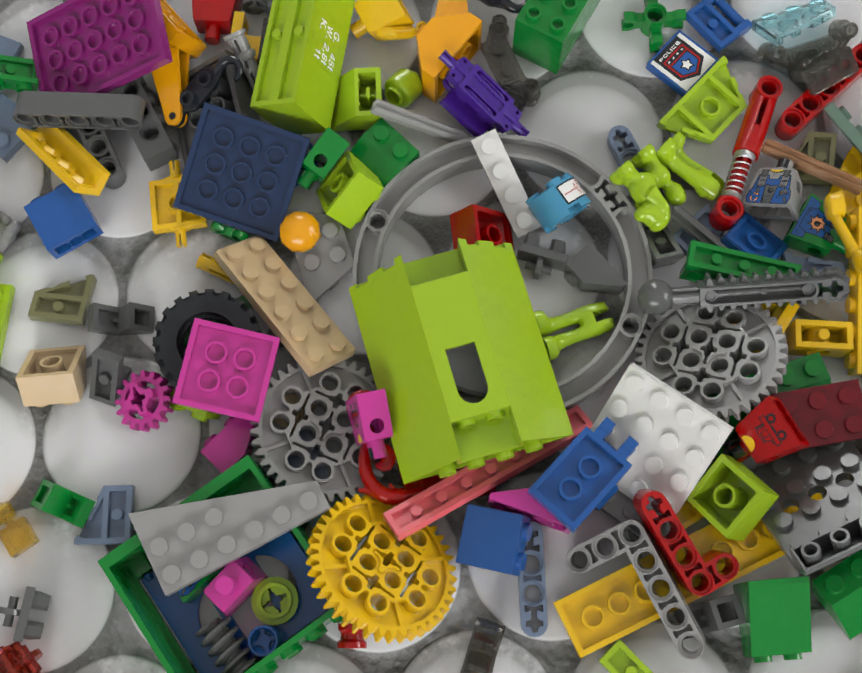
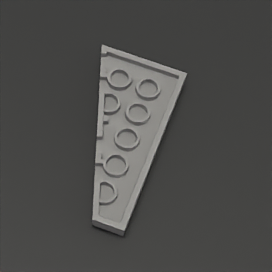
[128,481,331,596]

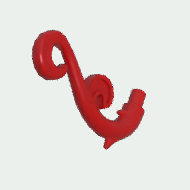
[346,390,421,506]

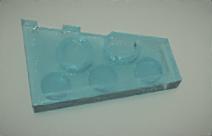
[752,0,836,47]

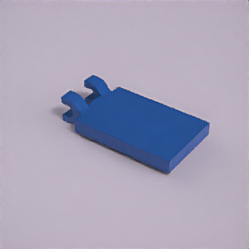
[527,417,639,533]

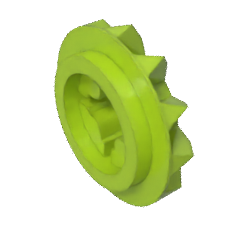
[251,577,299,625]

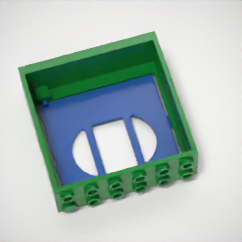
[98,455,343,673]

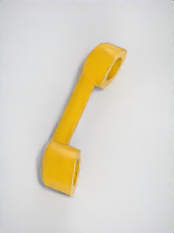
[823,191,862,275]

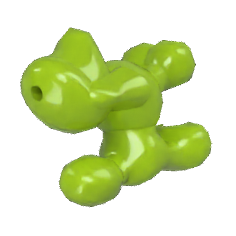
[609,143,686,232]

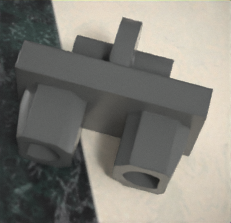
[516,232,568,280]
[0,586,51,642]

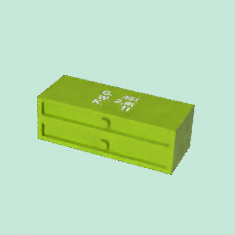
[250,0,355,135]

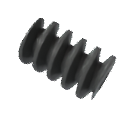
[195,617,258,673]

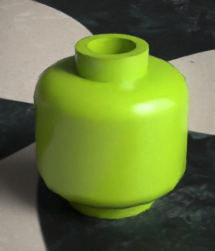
[384,68,423,108]

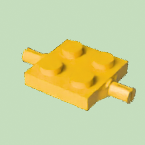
[149,160,208,248]

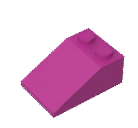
[487,488,571,534]

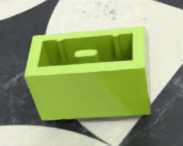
[331,67,383,131]

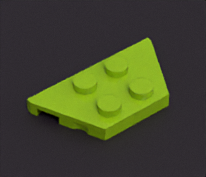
[656,56,747,145]

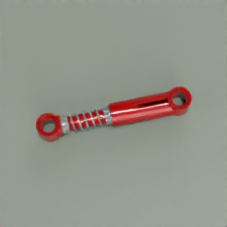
[708,75,783,231]

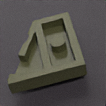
[793,131,837,186]

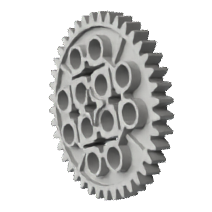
[634,302,788,423]
[250,360,394,504]

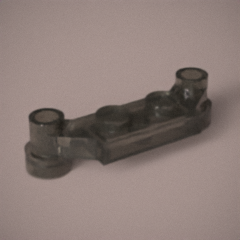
[481,14,541,107]
[758,19,858,75]

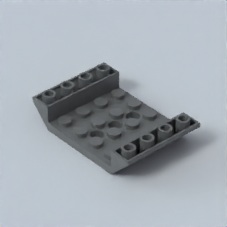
[723,436,862,576]

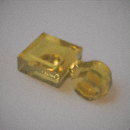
[0,501,40,558]

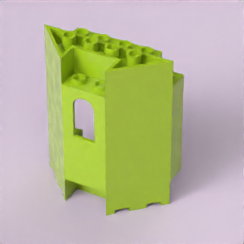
[349,238,574,484]

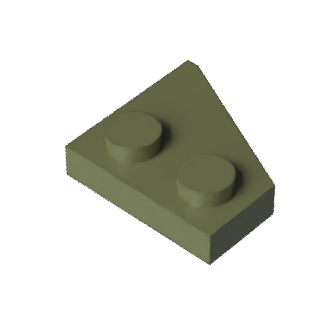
[28,274,97,326]

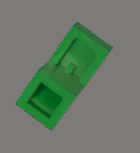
[30,479,96,528]

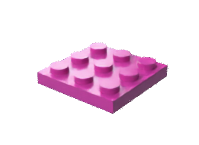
[172,318,281,423]

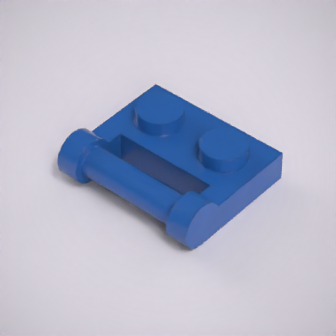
[686,0,753,53]

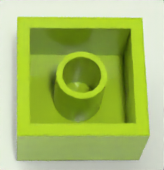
[687,453,779,542]

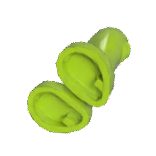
[656,131,725,200]
[534,302,615,361]

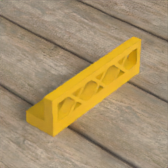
[16,127,111,196]

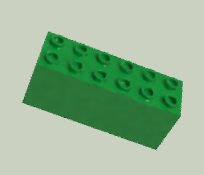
[512,0,600,74]

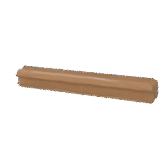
[761,139,862,195]

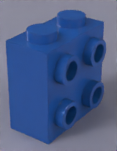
[24,183,104,259]
[456,504,533,576]

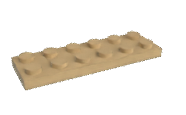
[214,235,356,377]

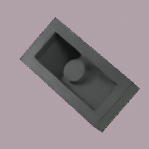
[643,226,684,269]
[89,347,131,407]

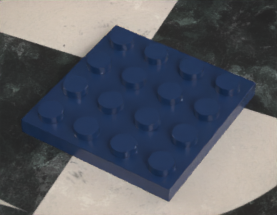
[173,102,311,242]

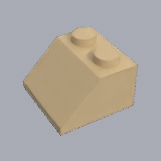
[15,345,86,407]

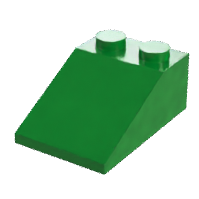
[350,118,420,217]

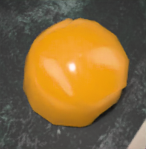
[279,211,321,253]

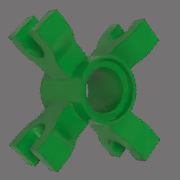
[621,0,686,53]

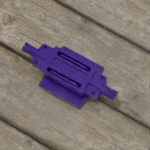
[438,50,530,137]

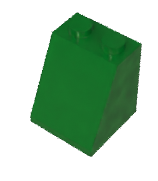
[733,576,812,663]

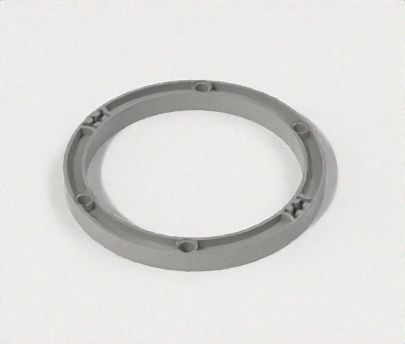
[352,134,653,411]

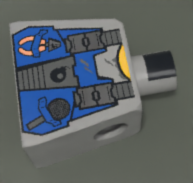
[741,158,803,221]

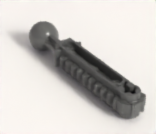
[637,266,850,315]

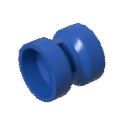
[248,625,283,656]

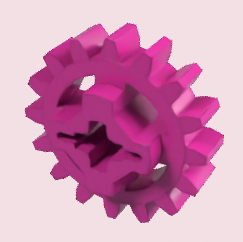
[115,370,174,432]

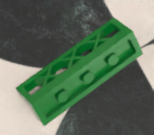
[679,240,802,303]

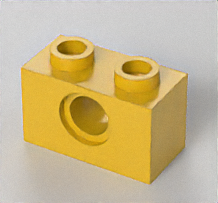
[786,319,854,358]

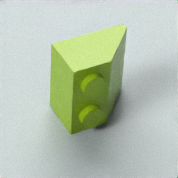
[316,150,384,229]

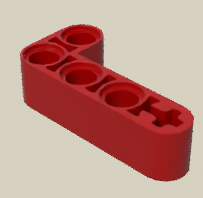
[633,489,739,596]

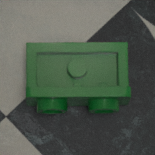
[0,55,39,93]

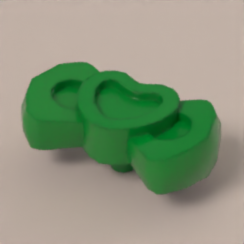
[210,221,249,242]

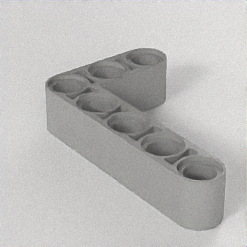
[565,519,706,660]

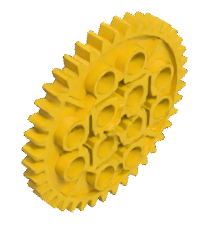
[306,494,457,644]

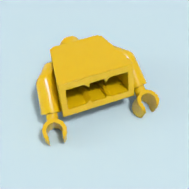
[350,0,426,41]

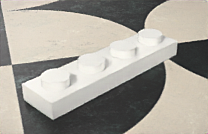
[471,129,541,238]

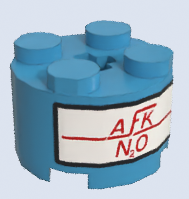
[526,173,591,234]

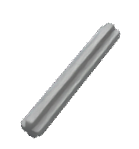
[371,99,470,143]

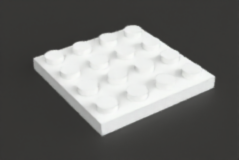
[590,363,734,525]

